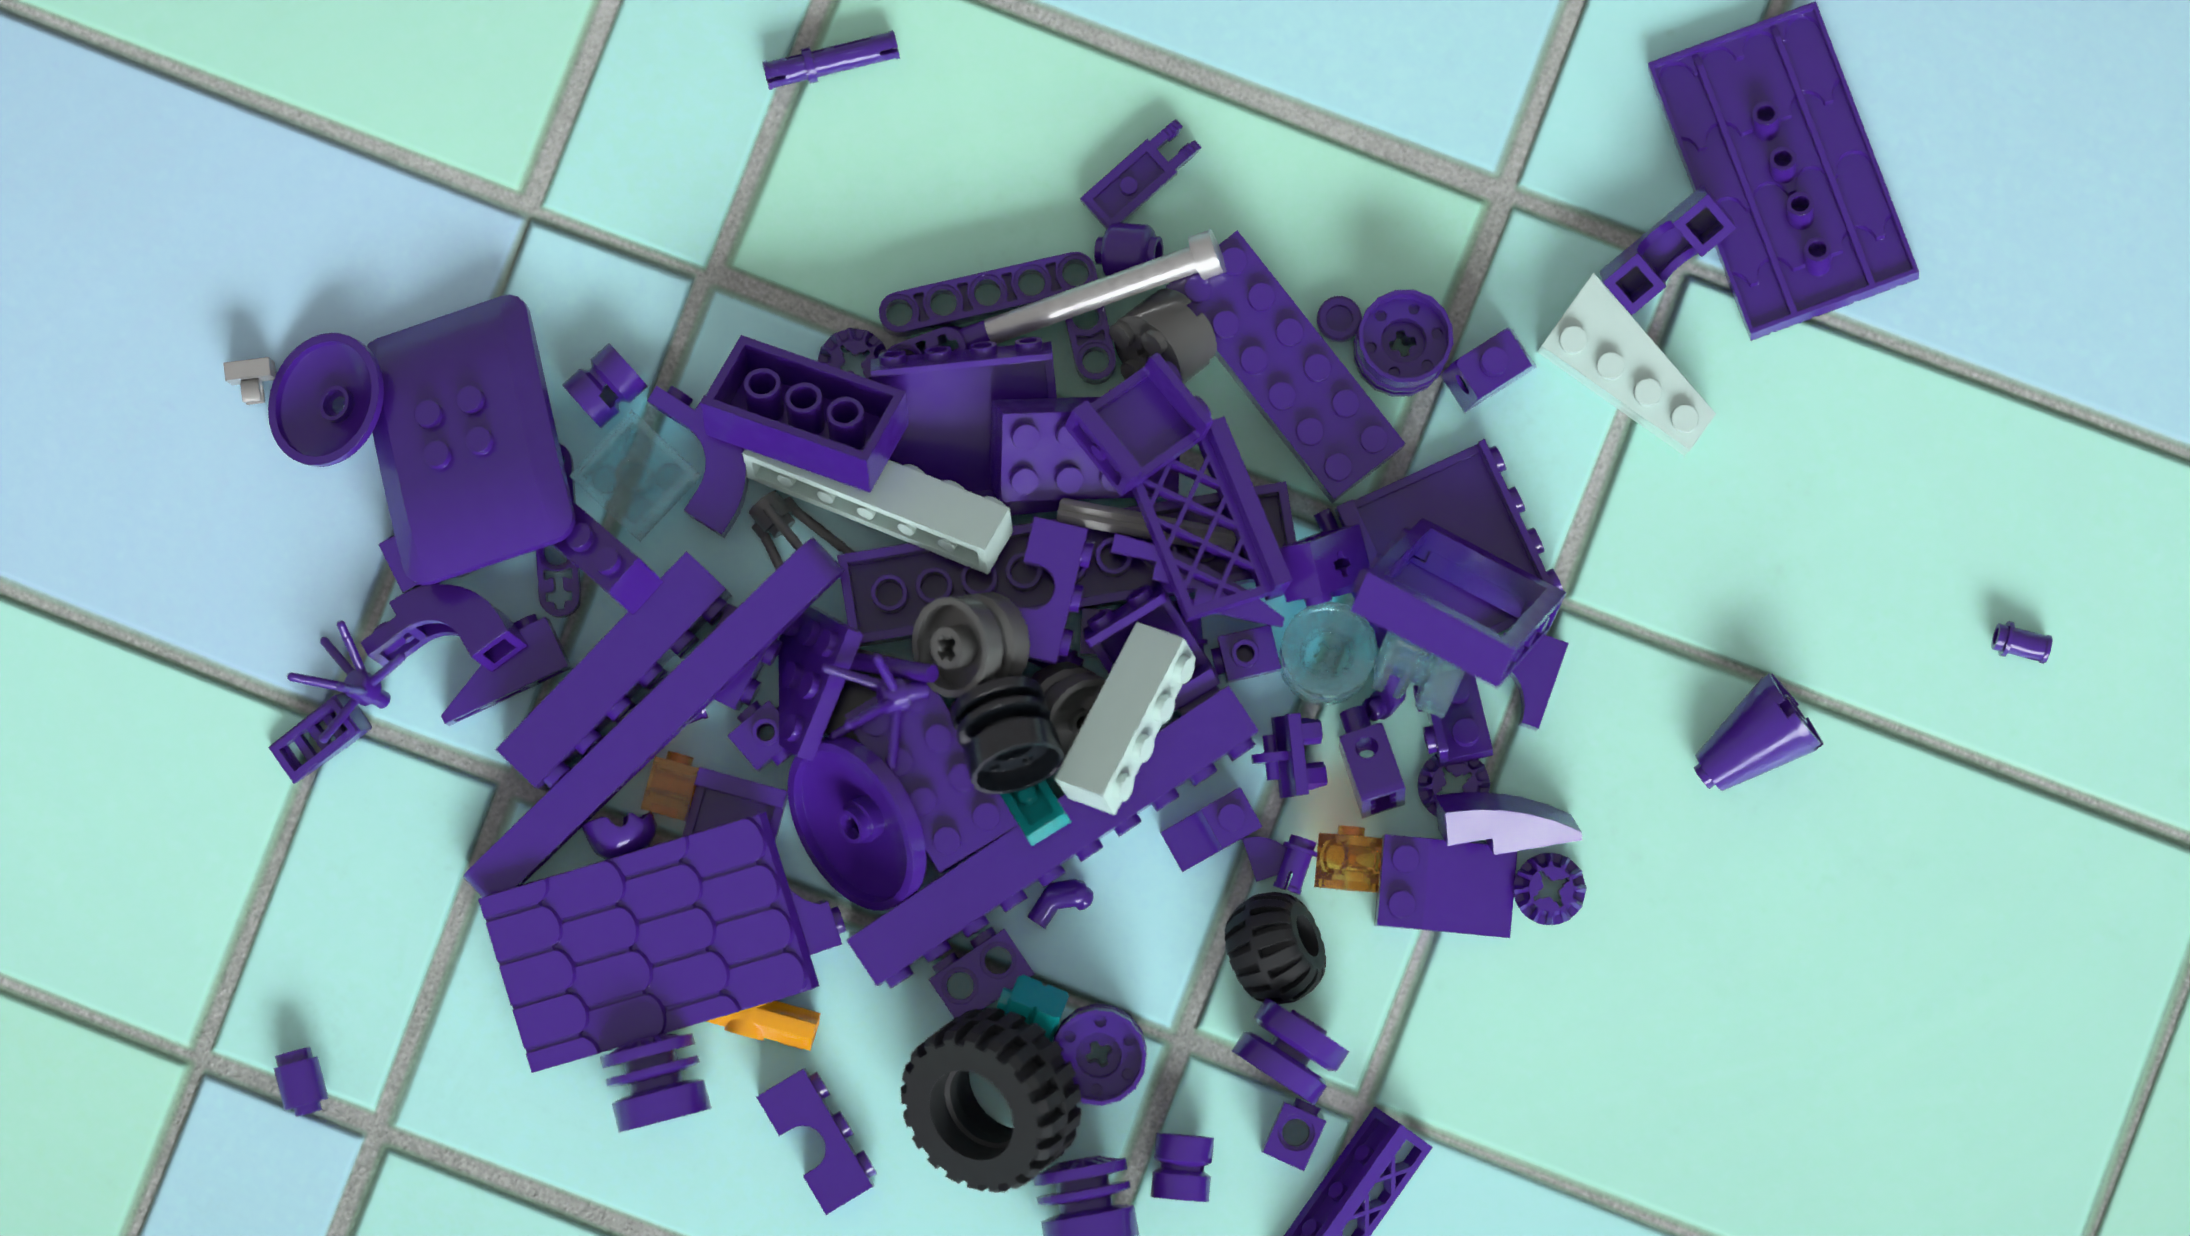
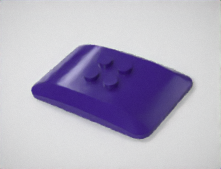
[367,295,575,586]

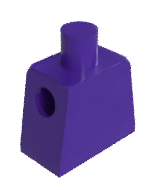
[1440,327,1537,413]
[1339,705,1405,819]

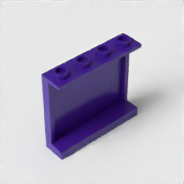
[870,337,1060,516]
[1334,439,1563,674]

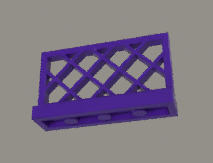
[1132,417,1293,622]

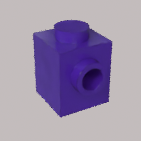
[1211,625,1281,683]

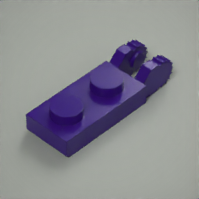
[1080,119,1202,229]

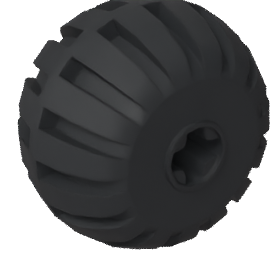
[1225,892,1326,1004]

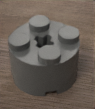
[1109,288,1217,384]

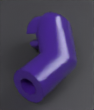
[1362,656,1406,721]

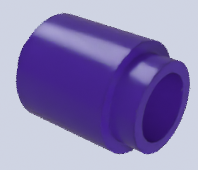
[274,1047,329,1117]

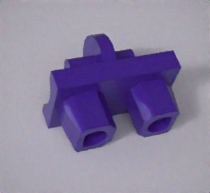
[1251,713,1328,798]

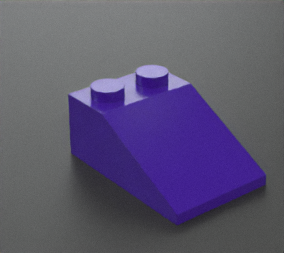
[1374,834,1518,938]

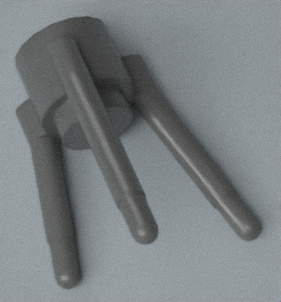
[748,490,855,570]

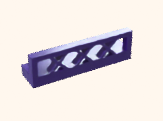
[1284,1106,1433,1236]

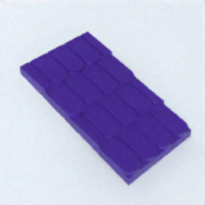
[1648,1,1919,341]
[478,812,819,1073]

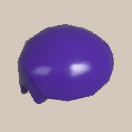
[582,812,657,860]

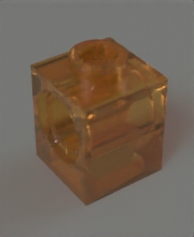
[640,751,699,822]
[1314,825,1383,893]

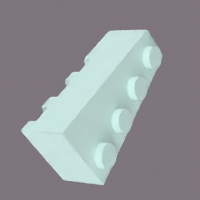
[1538,273,1716,456]

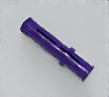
[762,30,900,90]

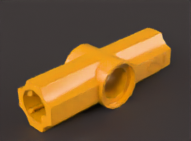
[706,1001,821,1051]

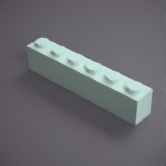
[743,449,1013,574]

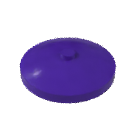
[788,736,926,911]

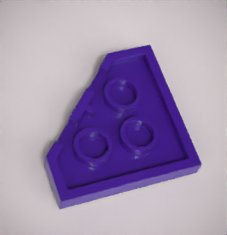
[778,605,864,762]

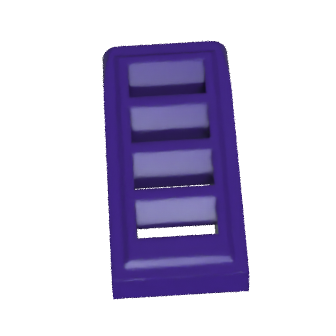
[268,693,372,784]

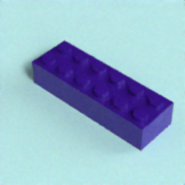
[1166,230,1406,504]
[495,551,732,791]

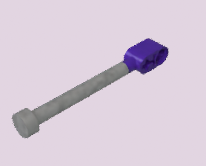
[887,229,1226,354]

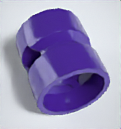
[562,343,648,428]
[1150,1133,1214,1202]

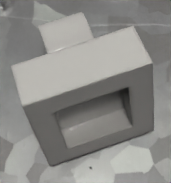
[223,357,276,405]

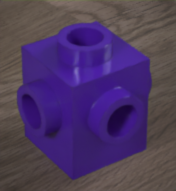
[727,700,793,772]

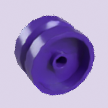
[1231,997,1349,1105]

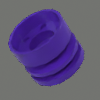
[1353,290,1453,397]
[1053,1003,1147,1106]
[600,1033,712,1133]
[1033,1155,1139,1236]

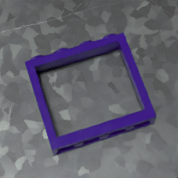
[1350,518,1566,688]

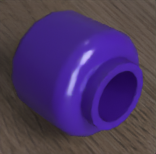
[1094,223,1164,276]

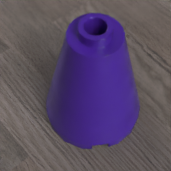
[1693,673,1824,791]

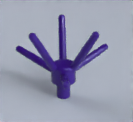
[287,620,406,743]
[821,654,929,770]

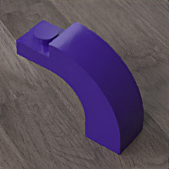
[647,385,749,538]
[360,584,528,672]

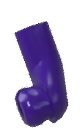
[1027,879,1094,929]

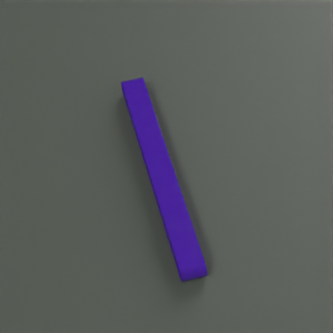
[463,537,845,897]

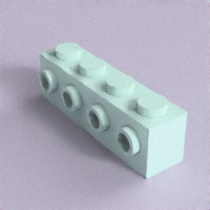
[1055,622,1196,815]

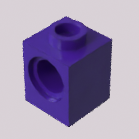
[1261,1097,1326,1171]

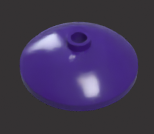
[268,333,384,467]

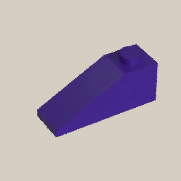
[441,614,572,726]

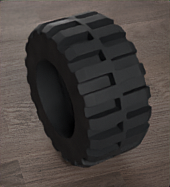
[901,1008,1082,1193]

